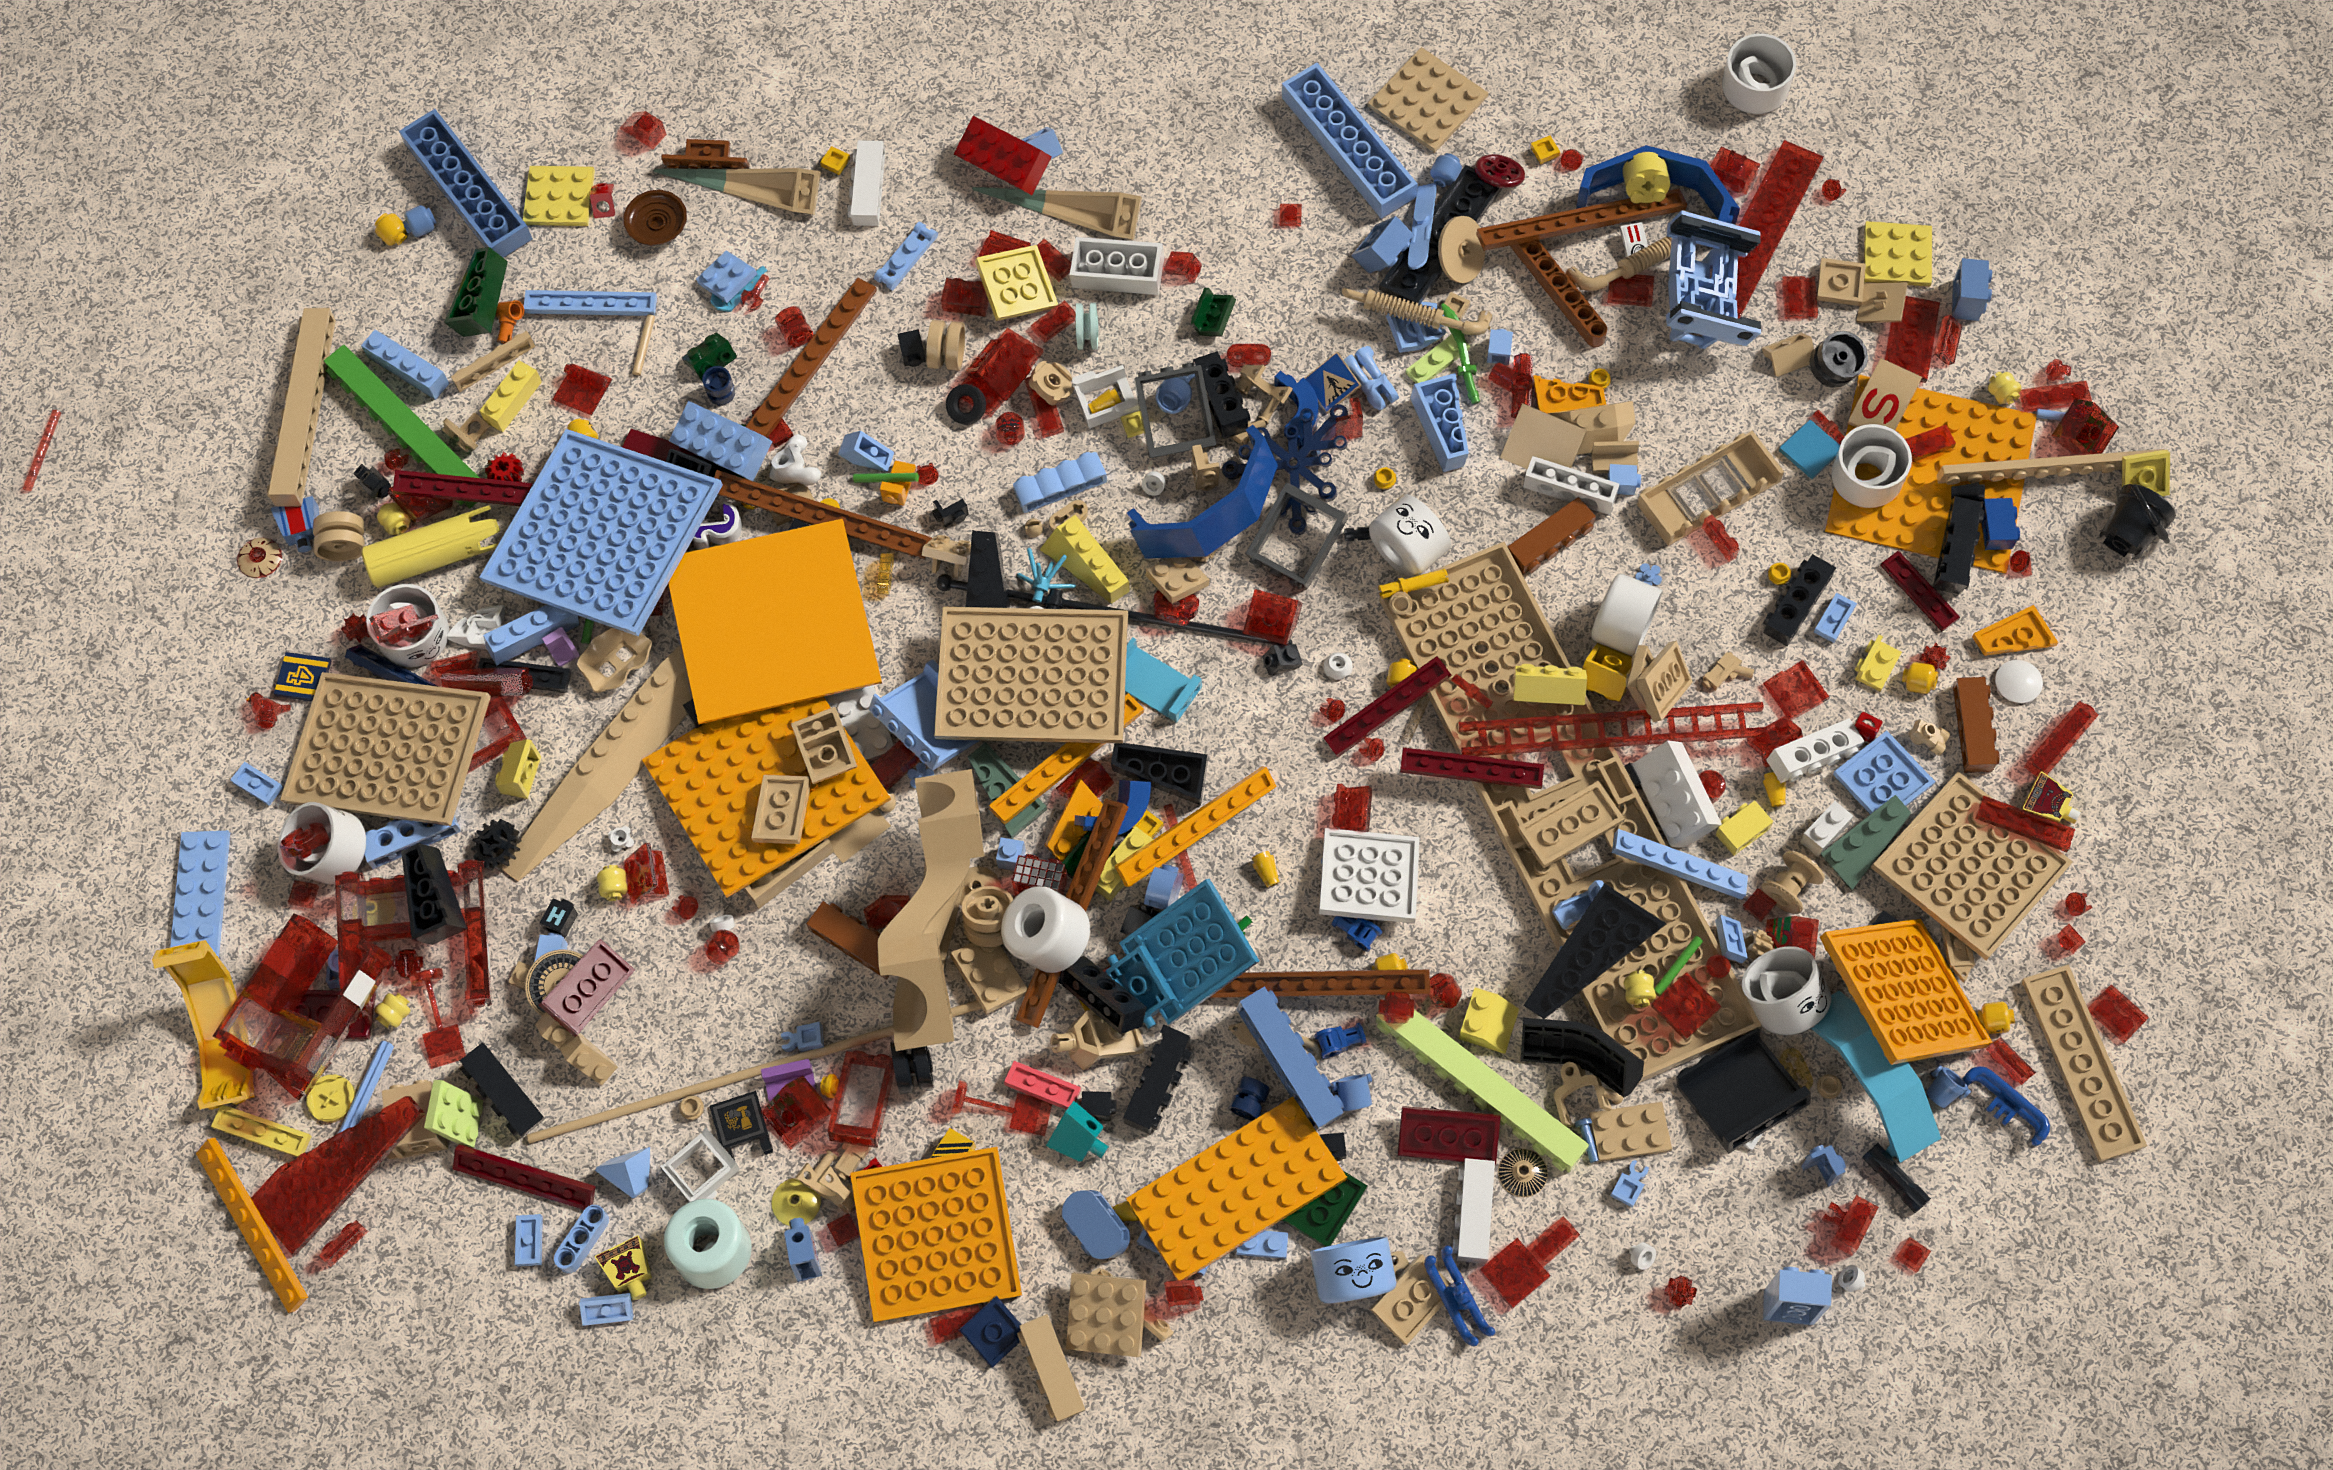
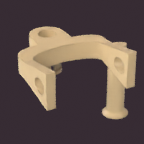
[1235,365,1292,424]
[1554,1062,1623,1128]
[795,1150,855,1213]

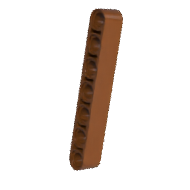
[1510,240,1607,347]

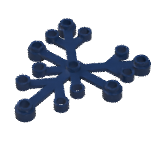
[1222,404,1349,535]

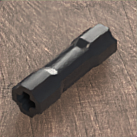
[1862,1143,1931,1214]

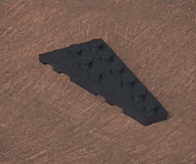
[1523,883,1667,1019]

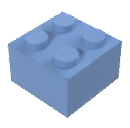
[1351,216,1414,273]
[1952,258,1992,321]

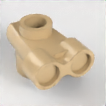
[1909,719,1950,756]

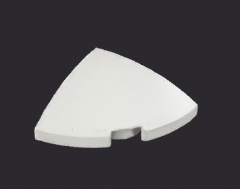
[447,605,505,650]

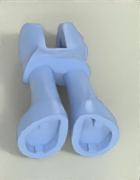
[1344,346,1399,411]

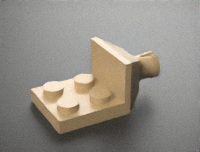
[1050,1010,1145,1070]

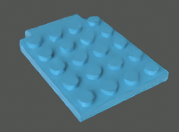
[1106,879,1260,1029]

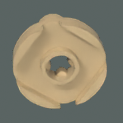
[1029,361,1074,405]

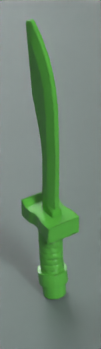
[1441,303,1480,405]

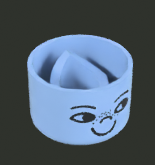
[1310,1236,1397,1303]

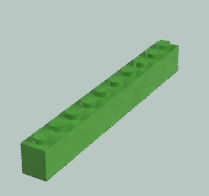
[323,344,480,509]

